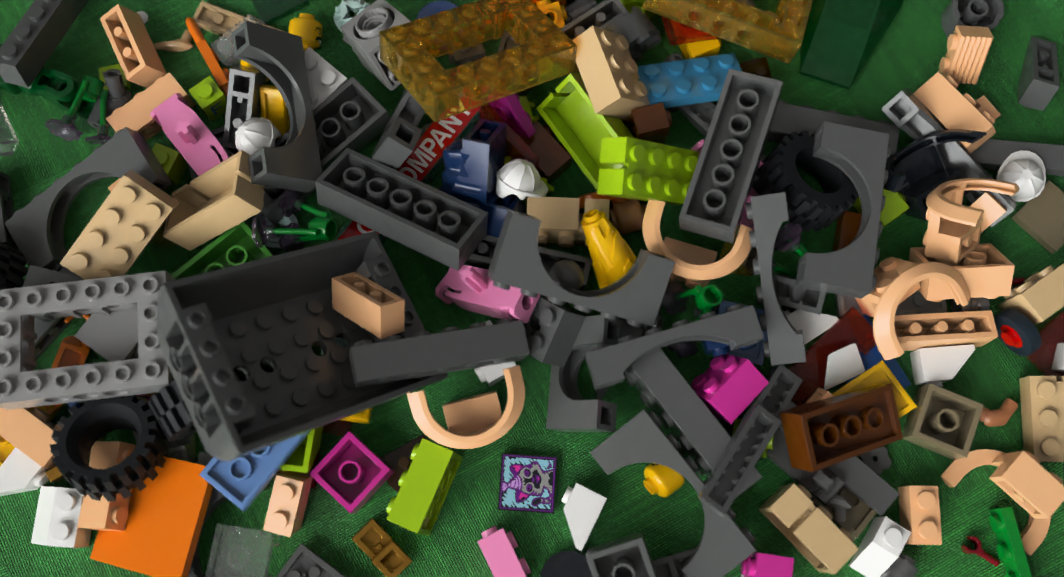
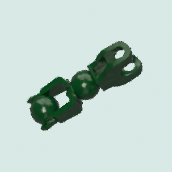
[0,44,97,119]

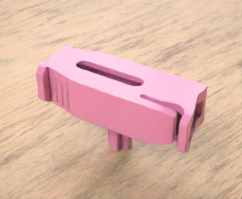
[150,93,230,176]
[435,265,541,323]

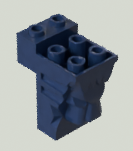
[438,119,527,238]

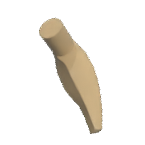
[153,30,193,52]

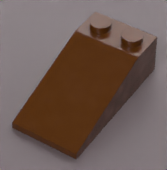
[780,383,903,472]

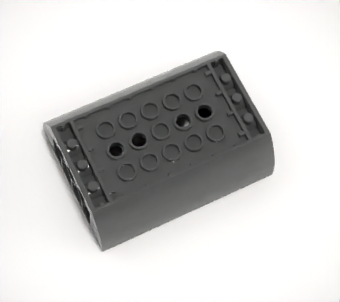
[157,231,449,461]

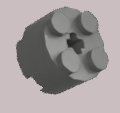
[941,0,1004,40]
[604,6,662,64]

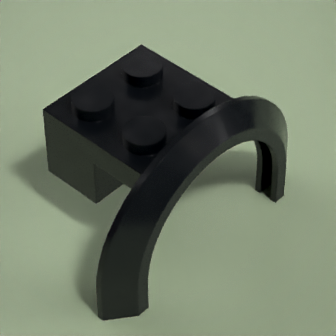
[883,129,987,221]

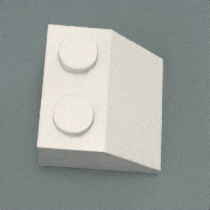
[31,486,92,548]

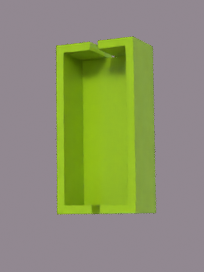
[536,73,635,190]
[597,137,699,205]

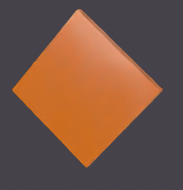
[90,456,213,577]

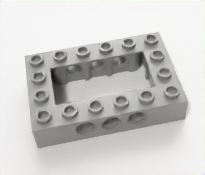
[0,271,177,410]

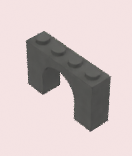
[370,58,450,170]
[546,315,623,432]

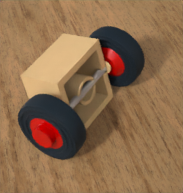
[994,263,1064,356]

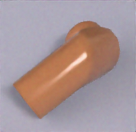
[979,398,1018,427]

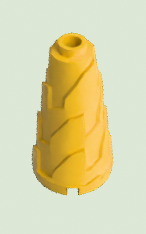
[581,209,637,289]

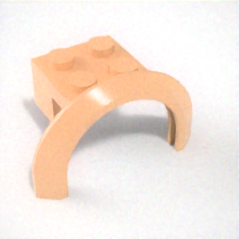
[923,178,1020,264]
[642,200,753,289]
[855,257,971,360]
[407,365,525,449]
[940,449,1064,556]

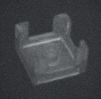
[205,523,281,577]

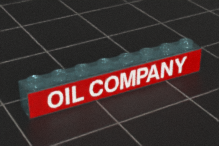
[336,79,488,244]

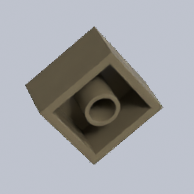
[902,383,984,460]

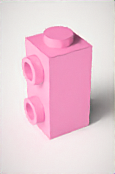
[477,526,531,577]

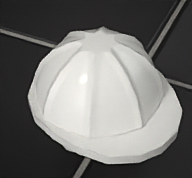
[235,117,281,155]
[996,150,1046,202]
[496,159,548,200]

